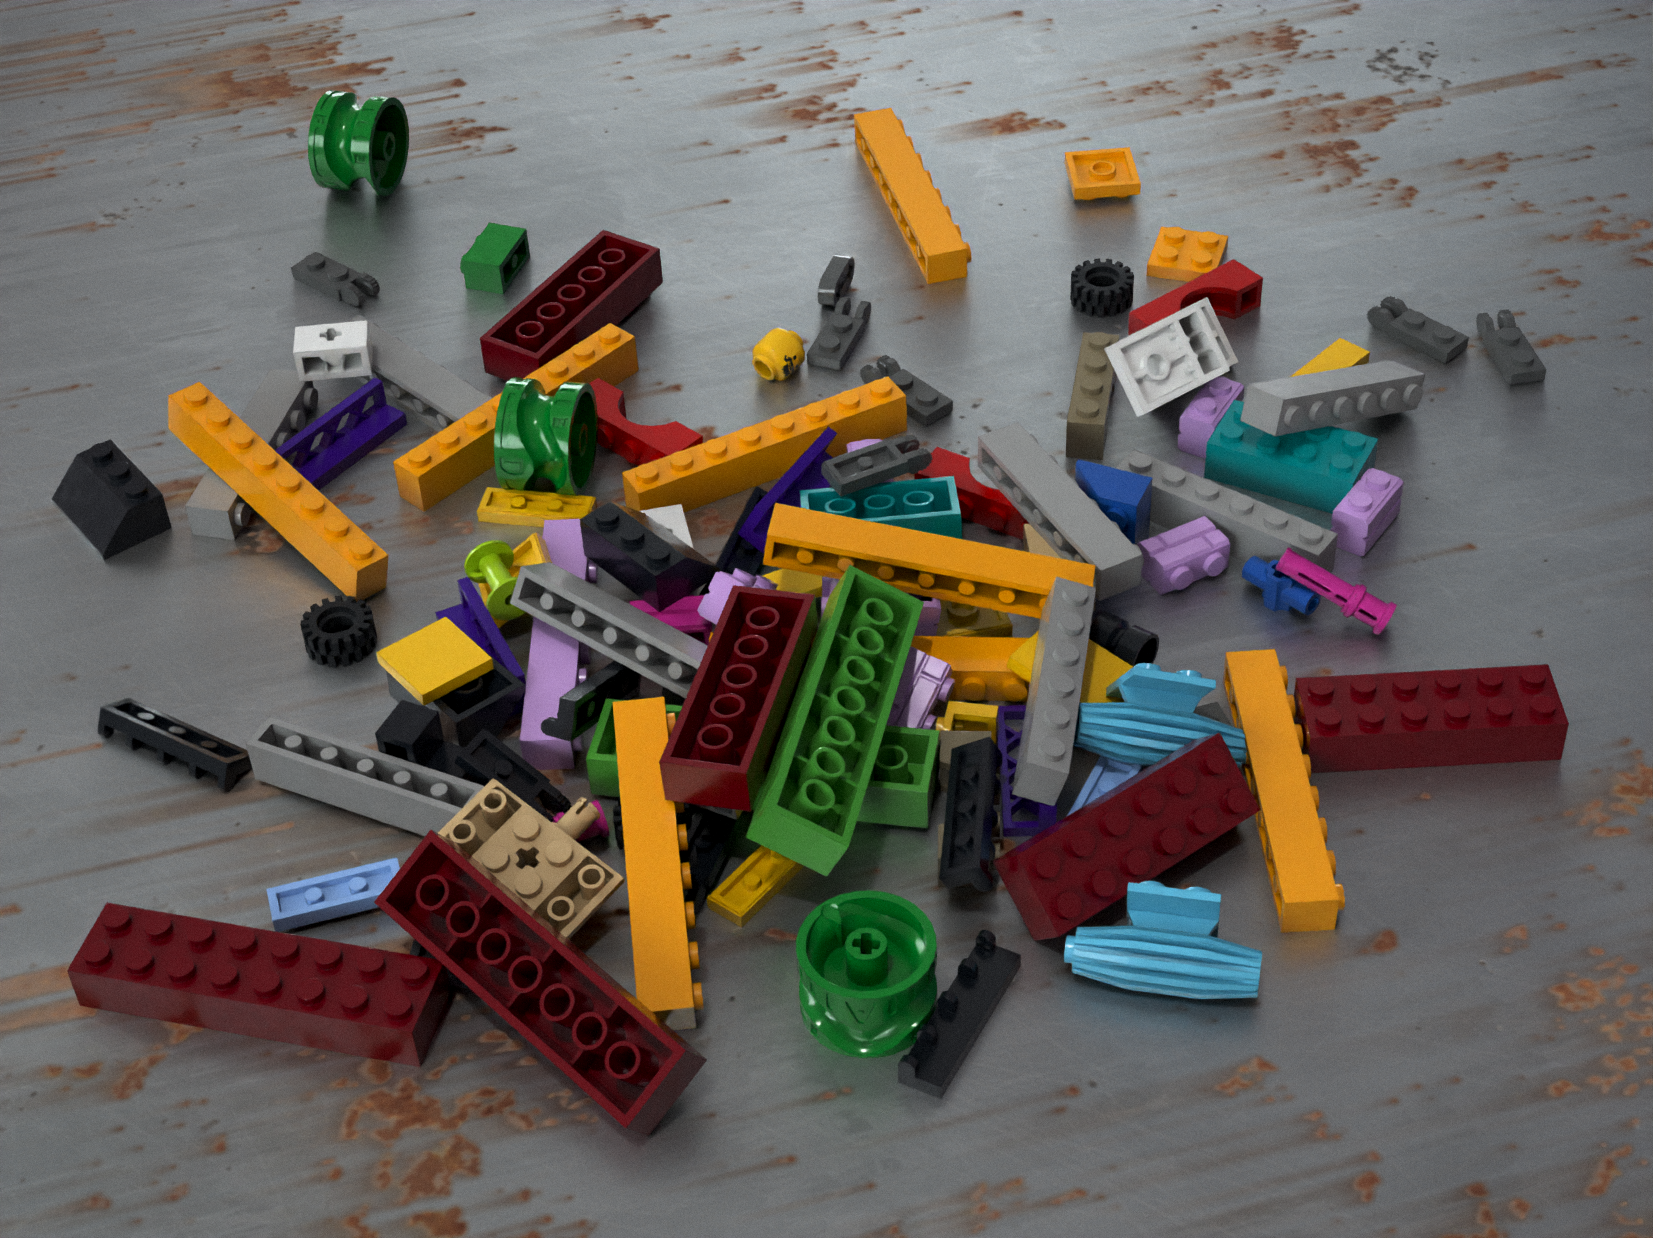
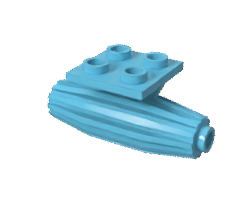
[1073,663,1247,768]
[1064,881,1262,1000]

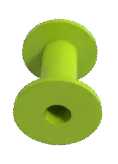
[464,540,526,620]

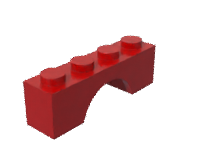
[1128,259,1263,336]
[589,378,703,466]
[914,447,1029,540]

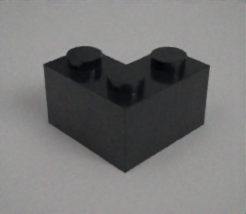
[375,700,482,785]

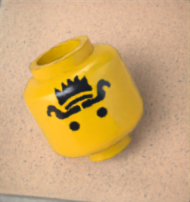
[752,328,805,381]

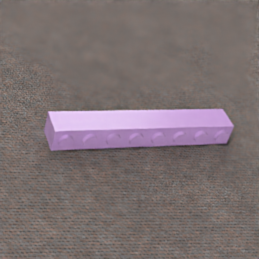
[520,519,598,770]

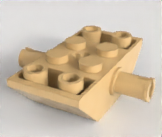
[438,778,625,940]

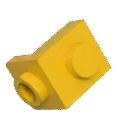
[935,701,999,744]

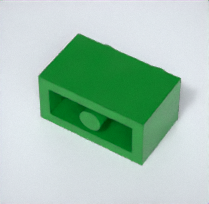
[460,222,530,294]

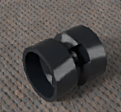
[1089,611,1159,667]

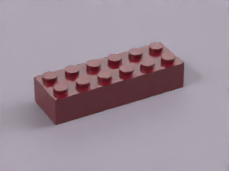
[480,230,663,381]
[659,585,818,812]
[1293,664,1569,773]
[992,733,1260,941]

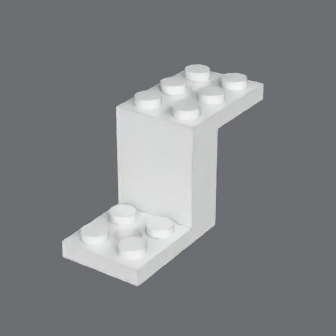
[1104,297,1238,417]

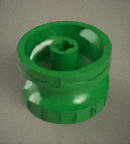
[308,90,409,196]
[494,377,598,496]
[796,890,938,1058]

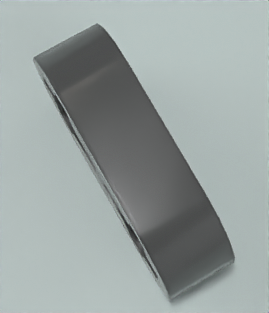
[817,254,855,307]

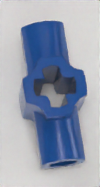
[1242,556,1321,616]

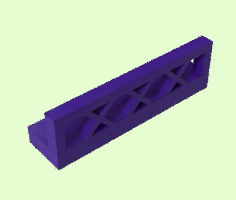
[275,378,407,491]
[737,426,837,554]
[435,577,526,717]
[997,684,1057,837]

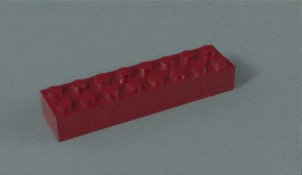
[374,830,707,1136]
[67,902,452,1067]

